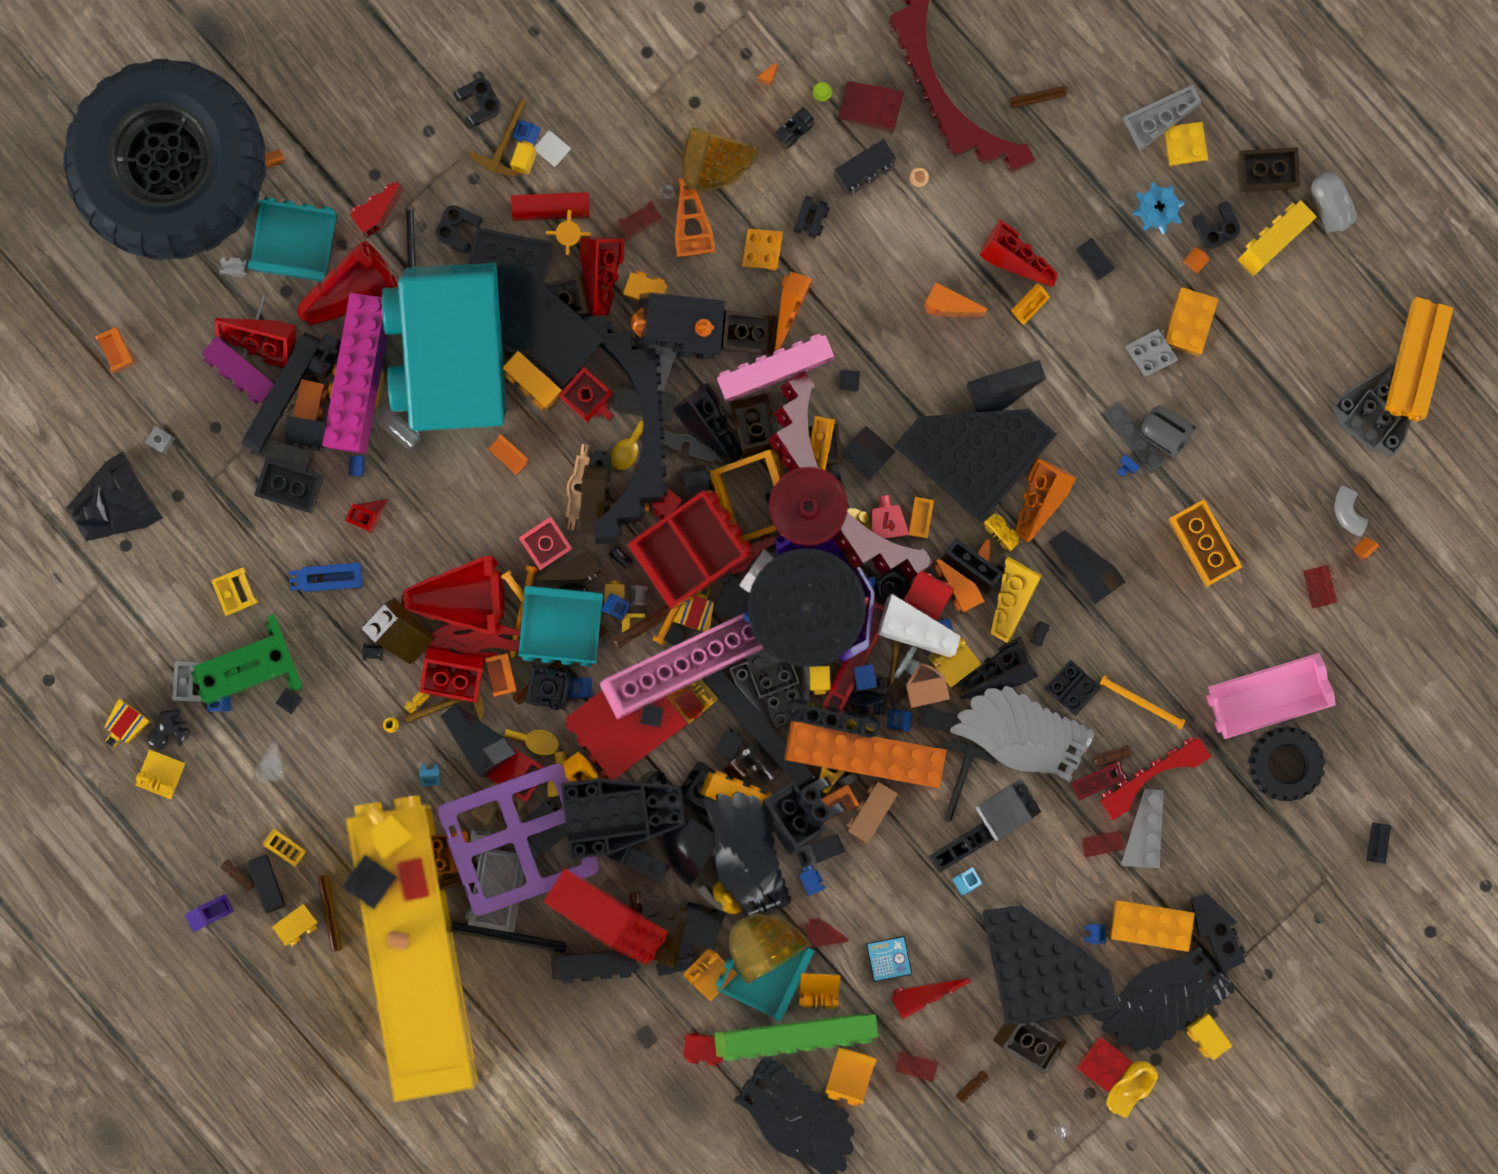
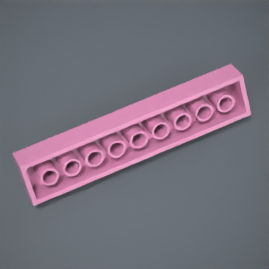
[600,612,764,719]

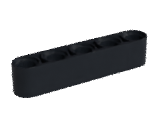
[785,699,880,738]

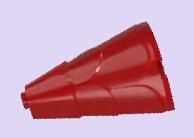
[296,241,399,326]
[401,556,505,634]

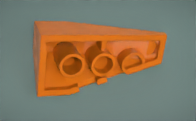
[775,272,812,351]
[1016,457,1076,542]

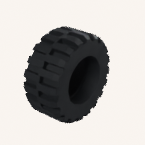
[1248,727,1325,801]

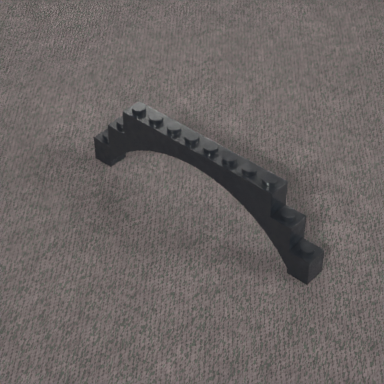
[583,315,668,545]

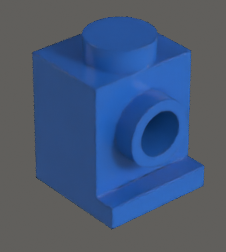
[799,865,826,896]

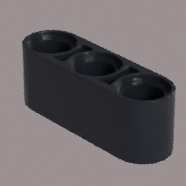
[248,854,285,914]

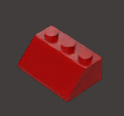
[419,648,485,703]

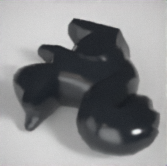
[147,709,190,749]

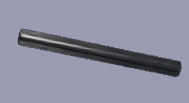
[451,922,566,953]

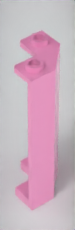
[1206,653,1336,739]

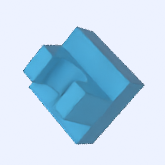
[419,764,441,787]

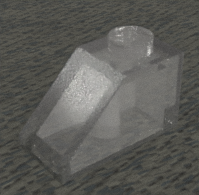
[255,741,286,784]

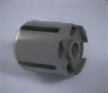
[1140,405,1196,459]

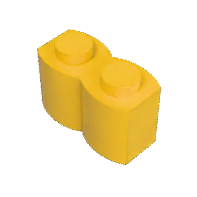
[510,141,537,175]

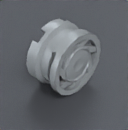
[219,258,248,277]

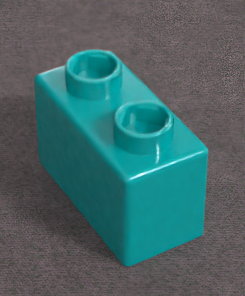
[382,263,506,431]

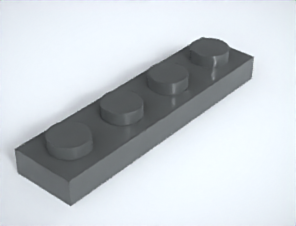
[1103,402,1166,474]

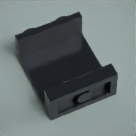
[522,800,567,861]

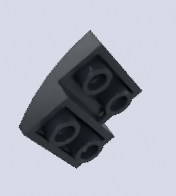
[1045,660,1101,716]

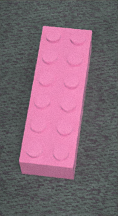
[717,334,834,403]

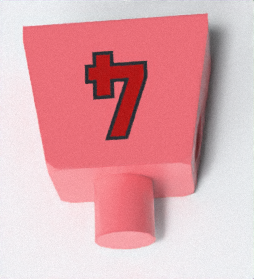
[871,495,909,539]

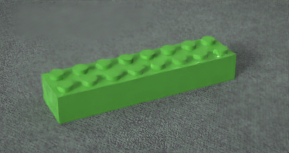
[714,1013,878,1061]

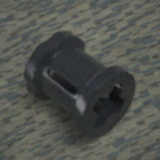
[362,643,383,661]

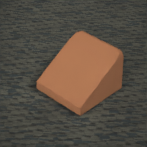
[388,931,410,950]

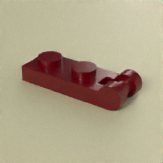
[1071,760,1128,801]

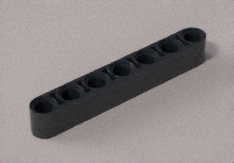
[242,332,321,453]

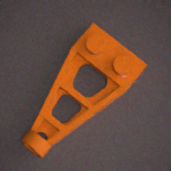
[675,177,715,258]

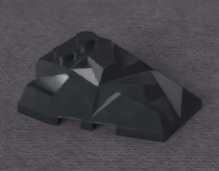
[66,452,163,541]

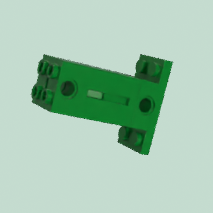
[191,614,303,705]

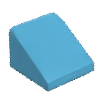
[952,867,982,895]

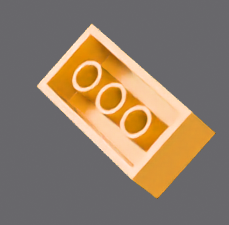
[1168,499,1242,587]
[1109,900,1195,952]

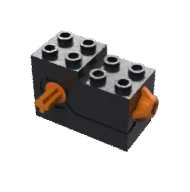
[631,293,725,359]

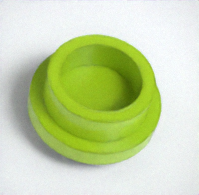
[813,82,832,102]

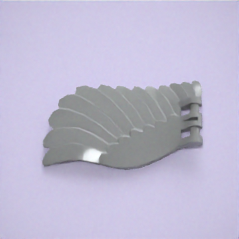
[950,686,1094,782]

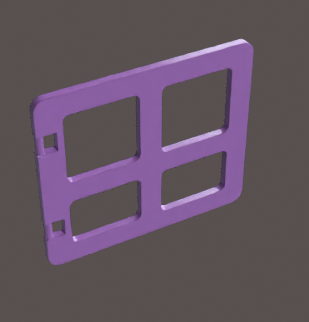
[438,764,599,916]

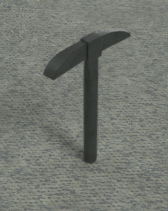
[942,741,997,822]

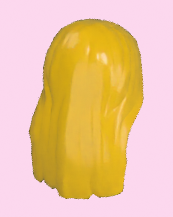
[1106,1061,1159,1118]

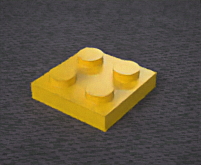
[1164,122,1208,166]

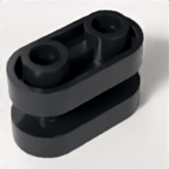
[793,195,830,239]

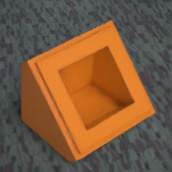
[1183,247,1210,274]

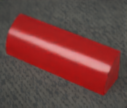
[511,192,590,221]

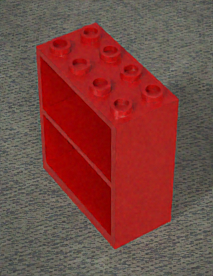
[627,490,754,609]
[564,662,687,779]
[543,868,668,965]

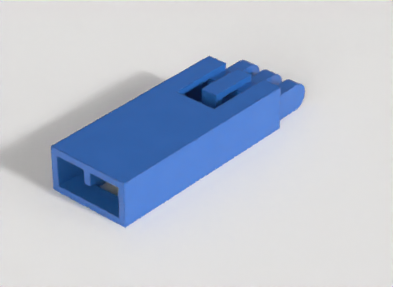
[289,563,363,592]

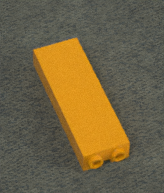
[1385,297,1453,422]

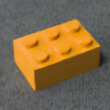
[1164,287,1219,356]
[502,351,562,411]

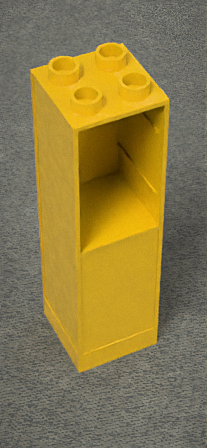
[346,796,478,1102]

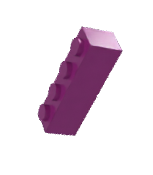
[202,336,274,405]

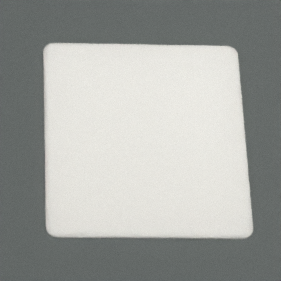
[534,130,571,167]

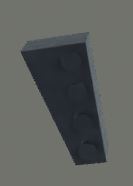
[551,950,637,983]

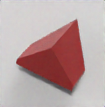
[345,499,388,533]

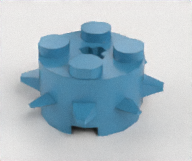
[1132,182,1185,234]

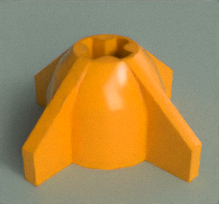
[546,210,591,256]

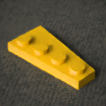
[991,557,1042,643]

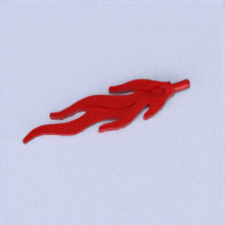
[428,623,521,658]

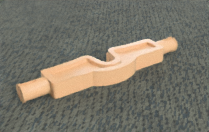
[566,444,590,531]

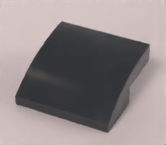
[681,901,726,950]

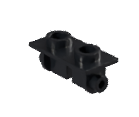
[1366,822,1391,864]

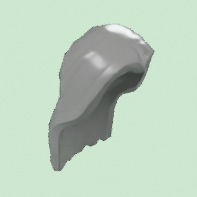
[1311,172,1357,233]

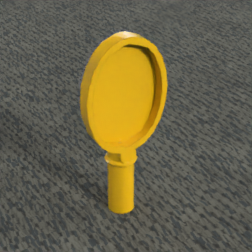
[611,420,643,470]
[504,729,559,756]

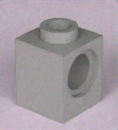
[145,427,175,454]

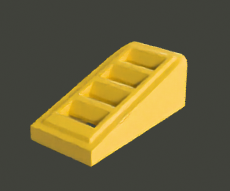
[262,828,306,867]

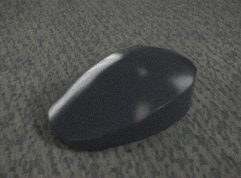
[874,571,910,603]

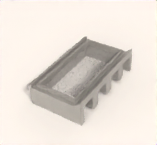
[465,849,525,933]

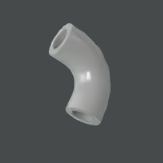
[1334,486,1368,537]

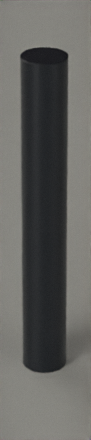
[406,209,415,267]

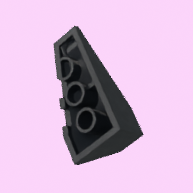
[966,360,1046,412]
[673,383,742,464]
[1049,530,1126,604]
[441,704,516,777]

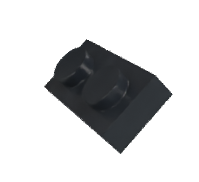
[1076,238,1114,281]
[918,706,959,734]

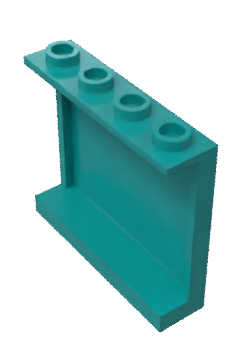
[247,197,337,282]
[518,585,603,667]
[716,920,814,1022]

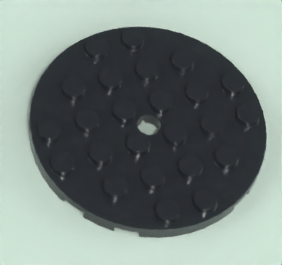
[748,548,866,667]

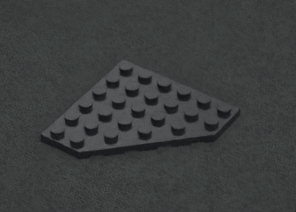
[894,409,1057,522]
[982,905,1119,1026]

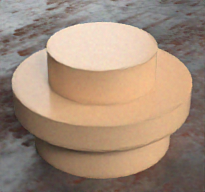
[910,168,929,187]

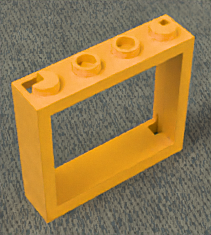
[709,449,785,541]

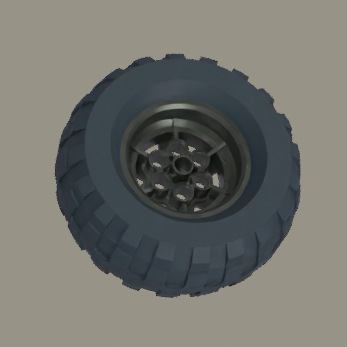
[63,59,266,260]

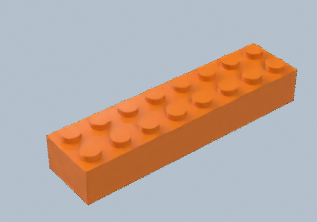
[784,721,947,788]

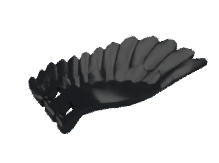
[702,791,791,921]
[1091,944,1235,1051]
[734,1055,855,1174]

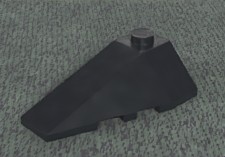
[956,637,1038,699]

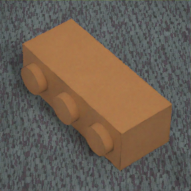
[847,782,898,844]

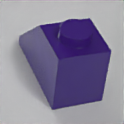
[185,894,234,932]

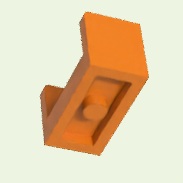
[95,327,135,373]
[485,653,518,697]
[818,785,859,824]

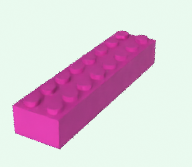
[322,293,388,454]

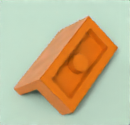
[488,434,530,475]

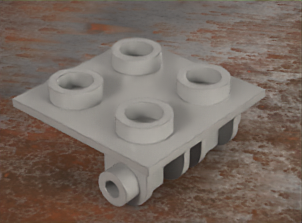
[1125,329,1178,377]

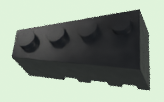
[682,464,713,502]

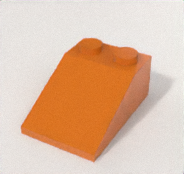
[923,282,987,317]

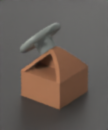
[894,646,950,708]

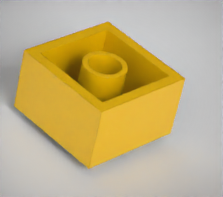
[1186,1012,1232,1060]

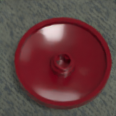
[769,467,848,546]

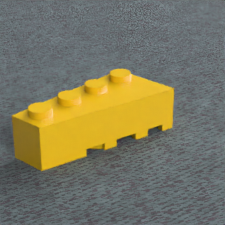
[1238,200,1317,276]

